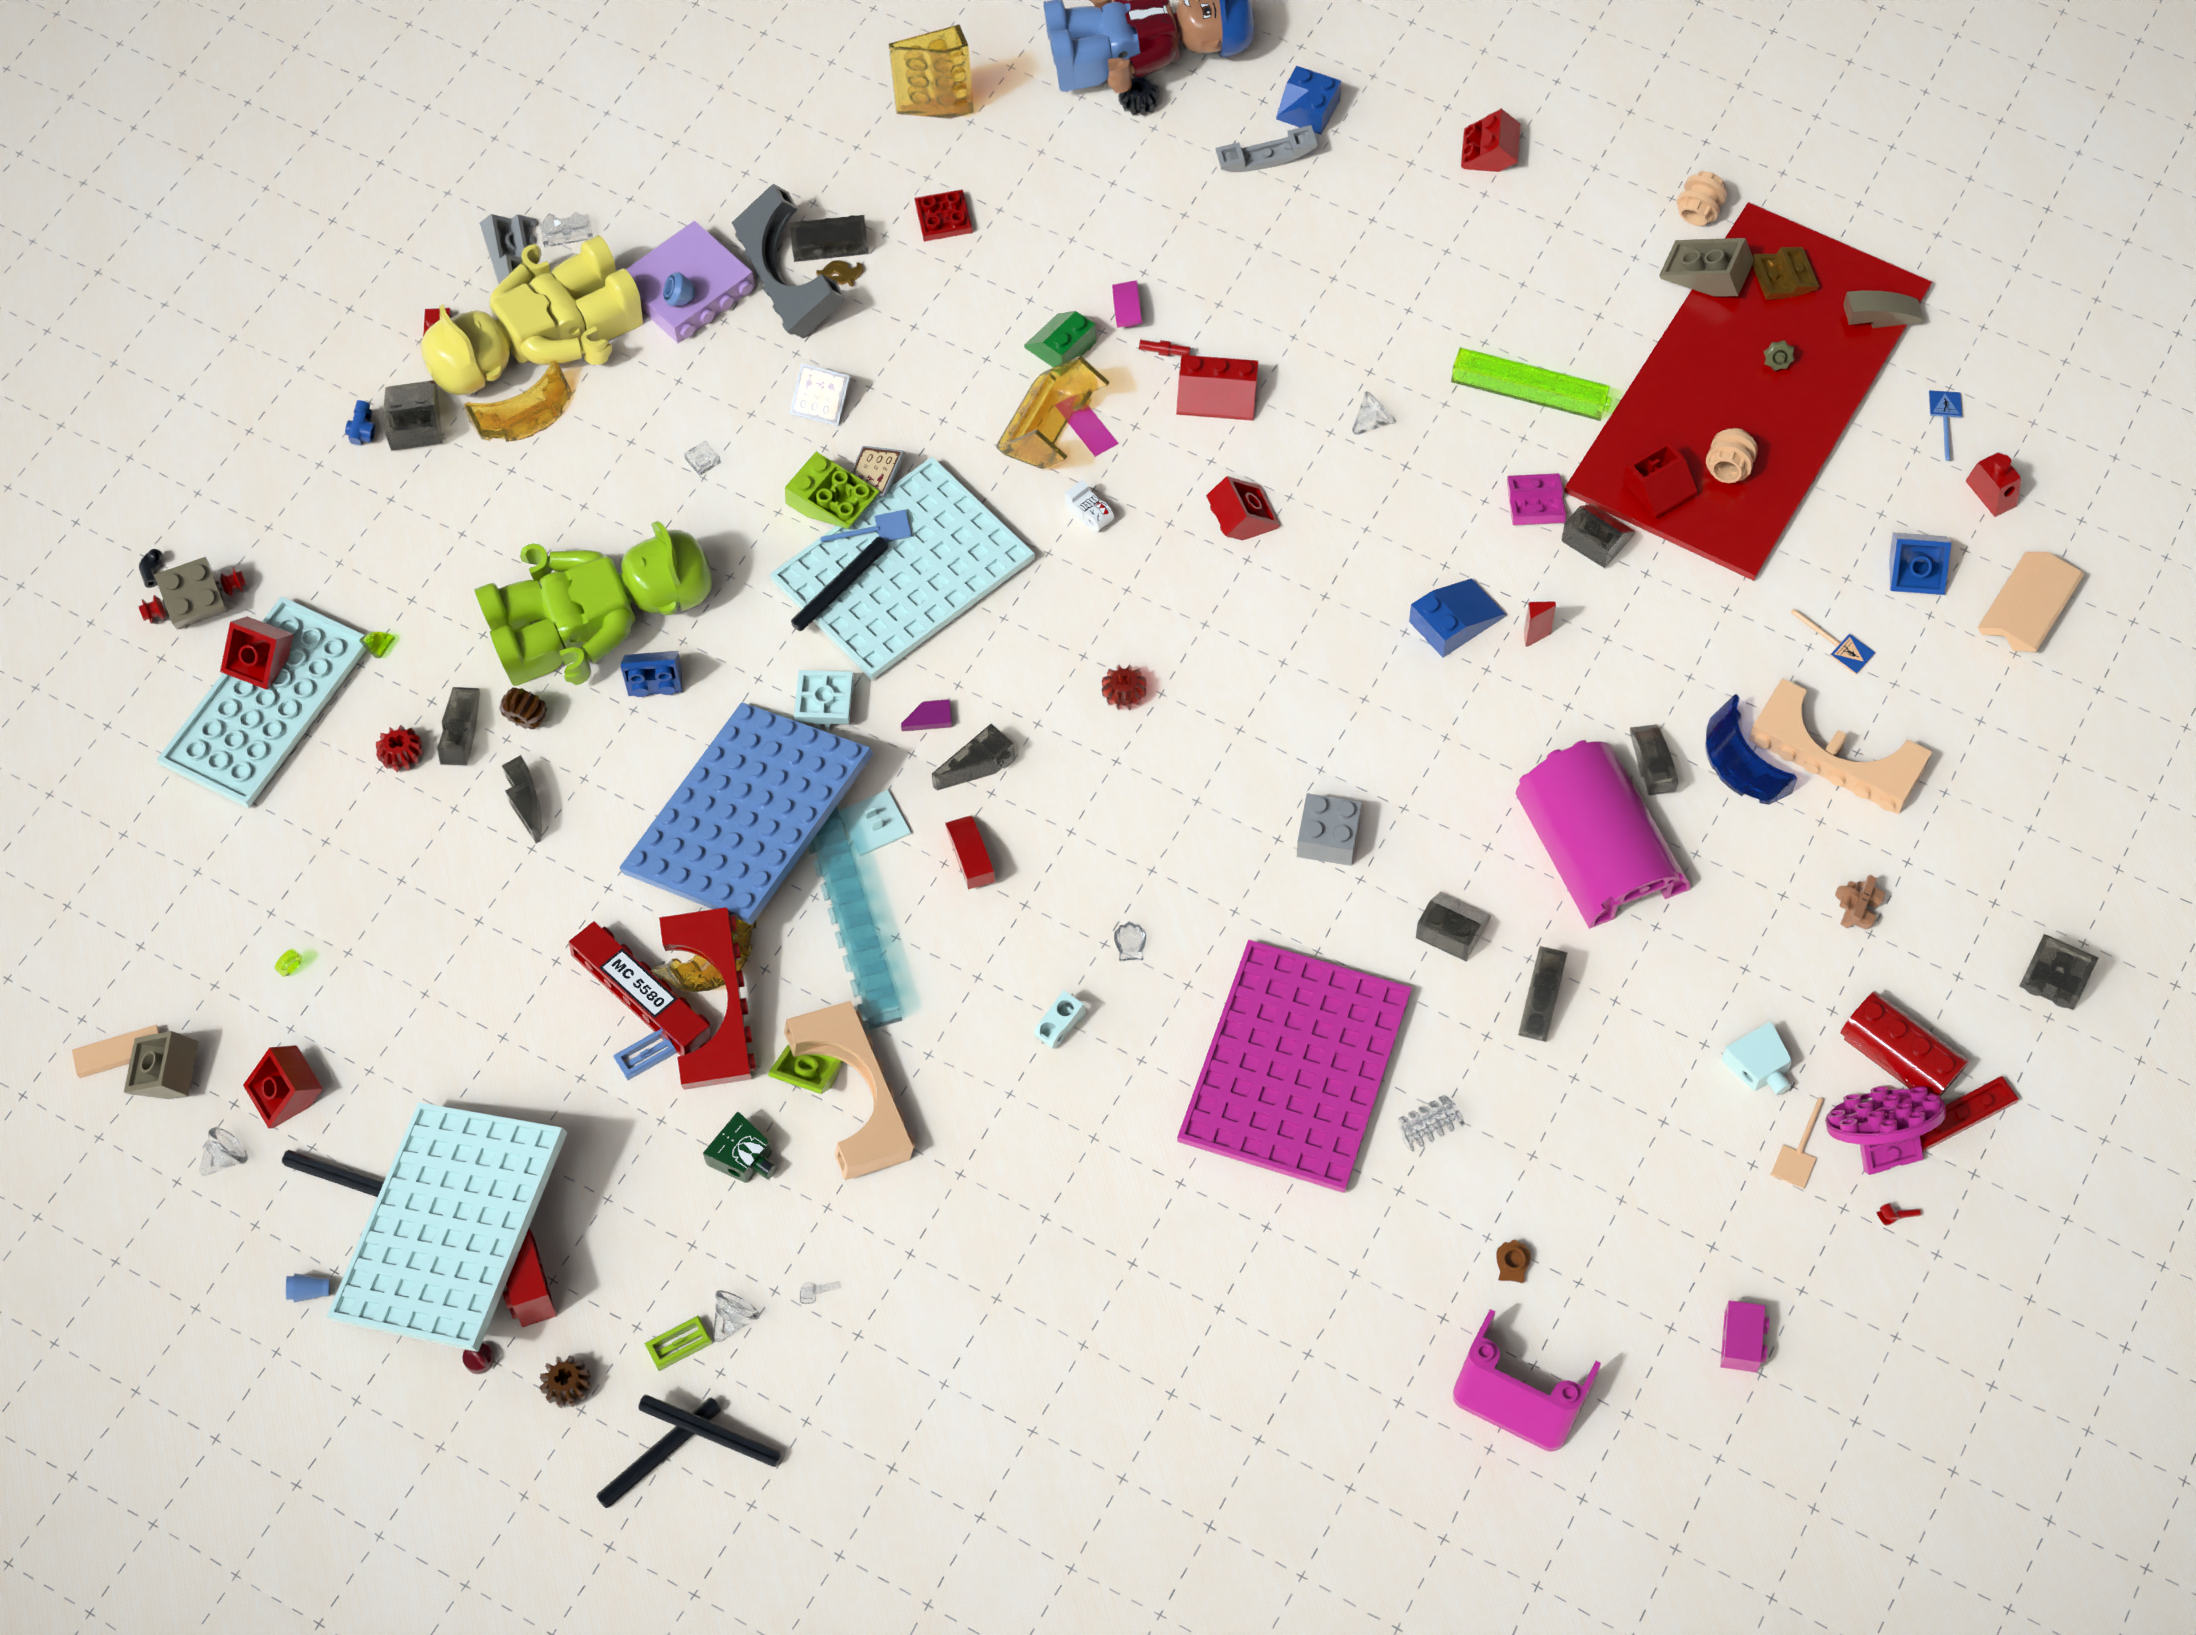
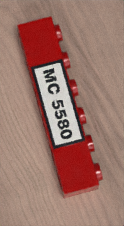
[568,921,711,1056]

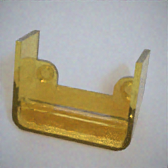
[996,355,1109,469]

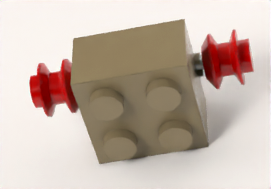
[138,557,247,629]

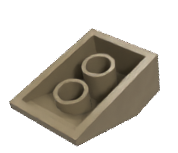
[1659,238,1754,296]

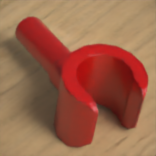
[1876,1203,1921,1226]

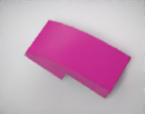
[1112,280,1142,328]

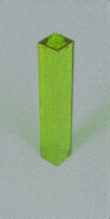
[1451,347,1612,421]

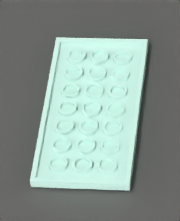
[157,596,372,808]

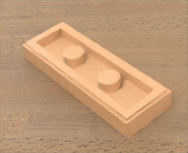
[72,1025,160,1078]

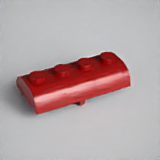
[1840,991,1970,1097]

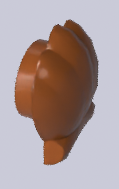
[1496,1240,1531,1283]

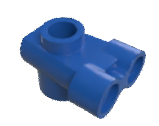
[345,400,376,446]

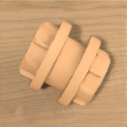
[1677,171,1727,226]
[1706,428,1758,483]

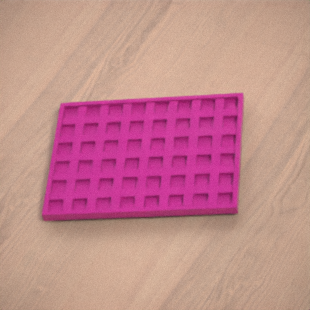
[1177,939,1412,1193]

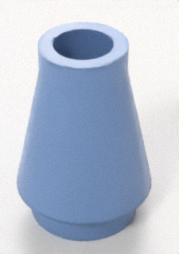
[286,1273,330,1303]

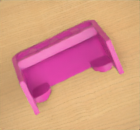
[1452,1309,1601,1452]

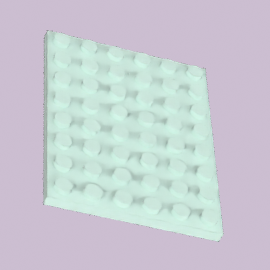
[770,457,1035,680]
[327,1102,567,1352]

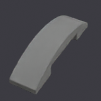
[1215,125,1317,171]

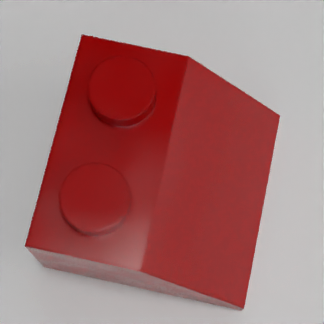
[1206,476,1281,541]
[220,616,294,690]
[243,1045,323,1129]

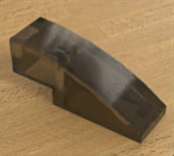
[437,687,480,766]
[1629,724,1678,795]
[501,755,542,844]

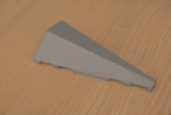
[480,214,537,284]

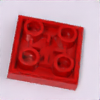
[914,189,972,242]

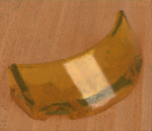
[464,360,572,442]
[651,919,756,992]

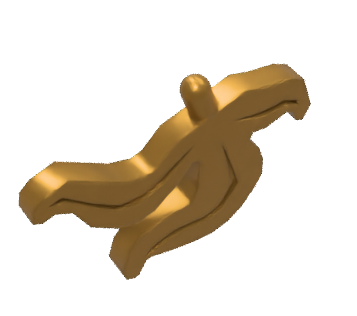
[816,260,863,287]

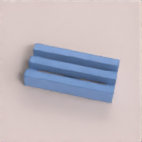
[613,1029,677,1080]

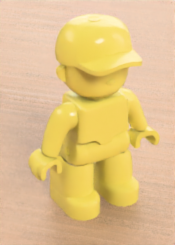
[421,235,643,395]

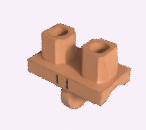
[1835,874,1885,930]

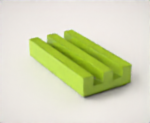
[644,1316,713,1372]

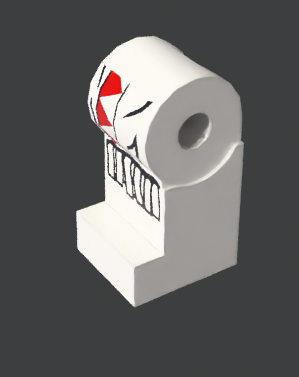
[1065,479,1114,532]

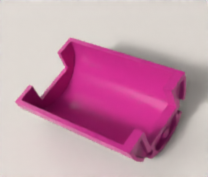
[1515,740,1690,929]

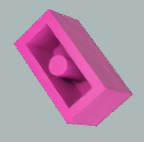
[1720,1300,1769,1373]

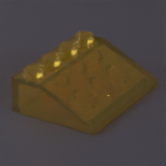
[888,24,974,119]

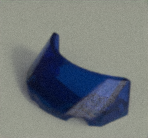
[1705,694,1797,805]

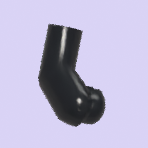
[139,549,163,588]

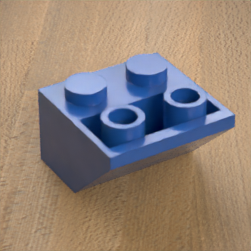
[621,651,682,697]

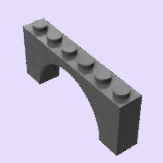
[731,184,846,339]

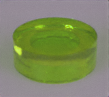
[274,949,302,977]

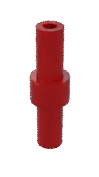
[1139,340,1191,357]

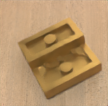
[1752,247,1819,300]

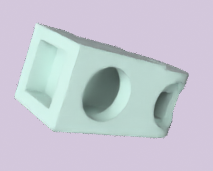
[1034,990,1087,1049]

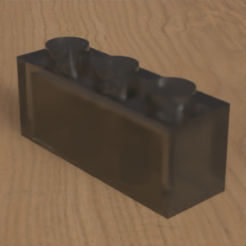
[790,215,869,262]

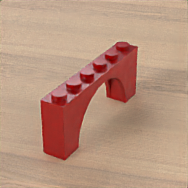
[659,907,756,1090]

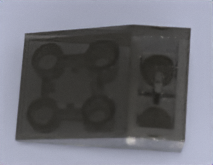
[383,380,443,451]

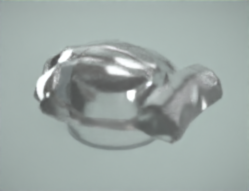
[1114,921,1146,961]

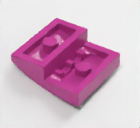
[1507,473,1566,525]

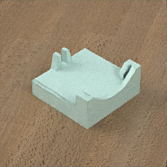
[794,670,855,730]

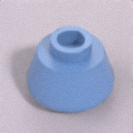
[663,272,695,306]

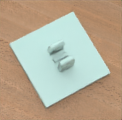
[838,790,911,856]

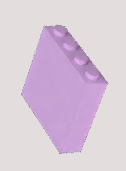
[626,220,755,343]

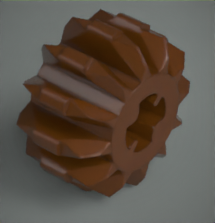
[499,687,548,729]
[540,1355,591,1408]

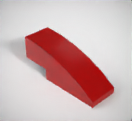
[945,815,995,890]

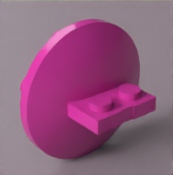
[1825,1086,1946,1175]

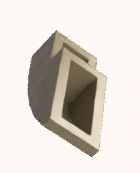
[1843,291,1924,328]

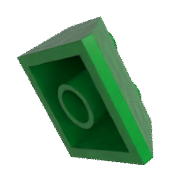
[1024,311,1096,374]

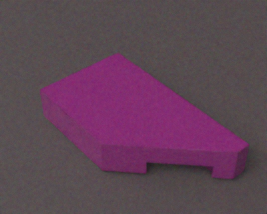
[901,699,952,732]

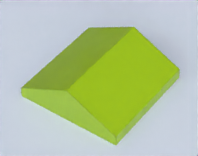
[768,1044,843,1094]

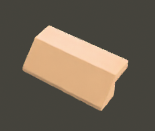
[1978,552,2084,652]

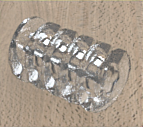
[1398,1095,1465,1152]

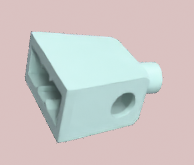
[1722,1021,1792,1095]

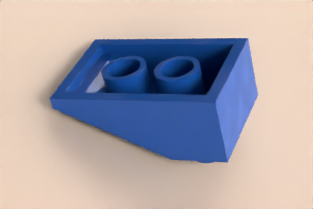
[1409,578,1506,658]

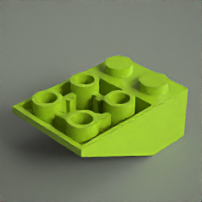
[785,451,880,529]

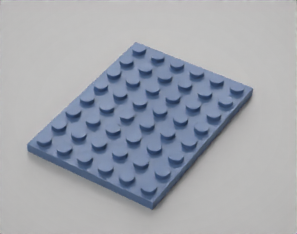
[619,702,873,925]

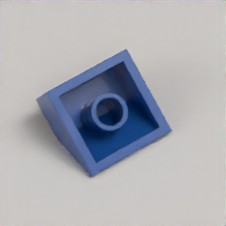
[1889,532,1951,595]

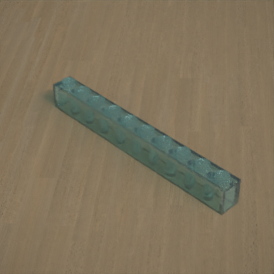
[808,806,903,1030]

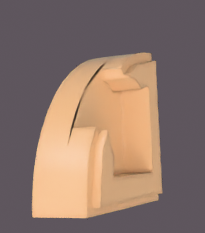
[1825,730,1847,756]

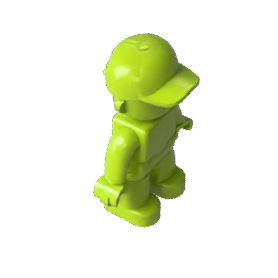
[474,521,712,686]

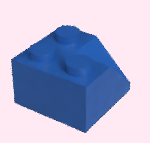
[1276,65,1341,135]

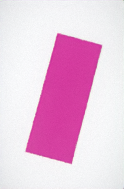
[1055,393,1119,457]

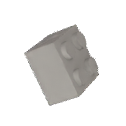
[1296,793,1362,866]

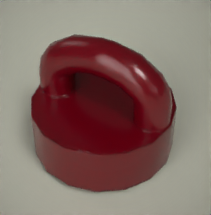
[462,1343,494,1374]

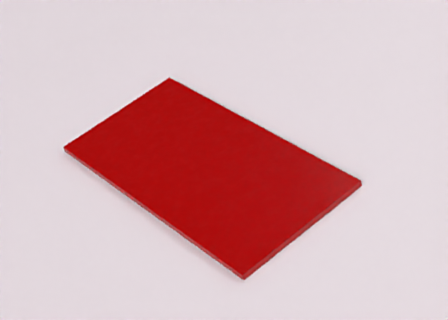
[1564,202,1932,581]

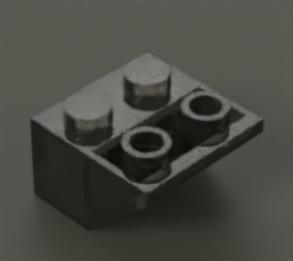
[1561,504,1636,569]

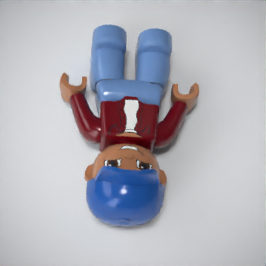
[1043,0,1255,93]

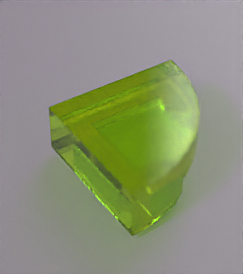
[359,631,395,658]

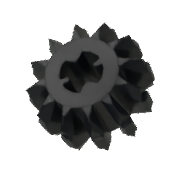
[1118,75,1160,116]

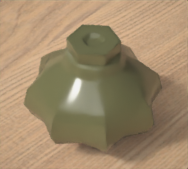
[1764,340,1795,371]

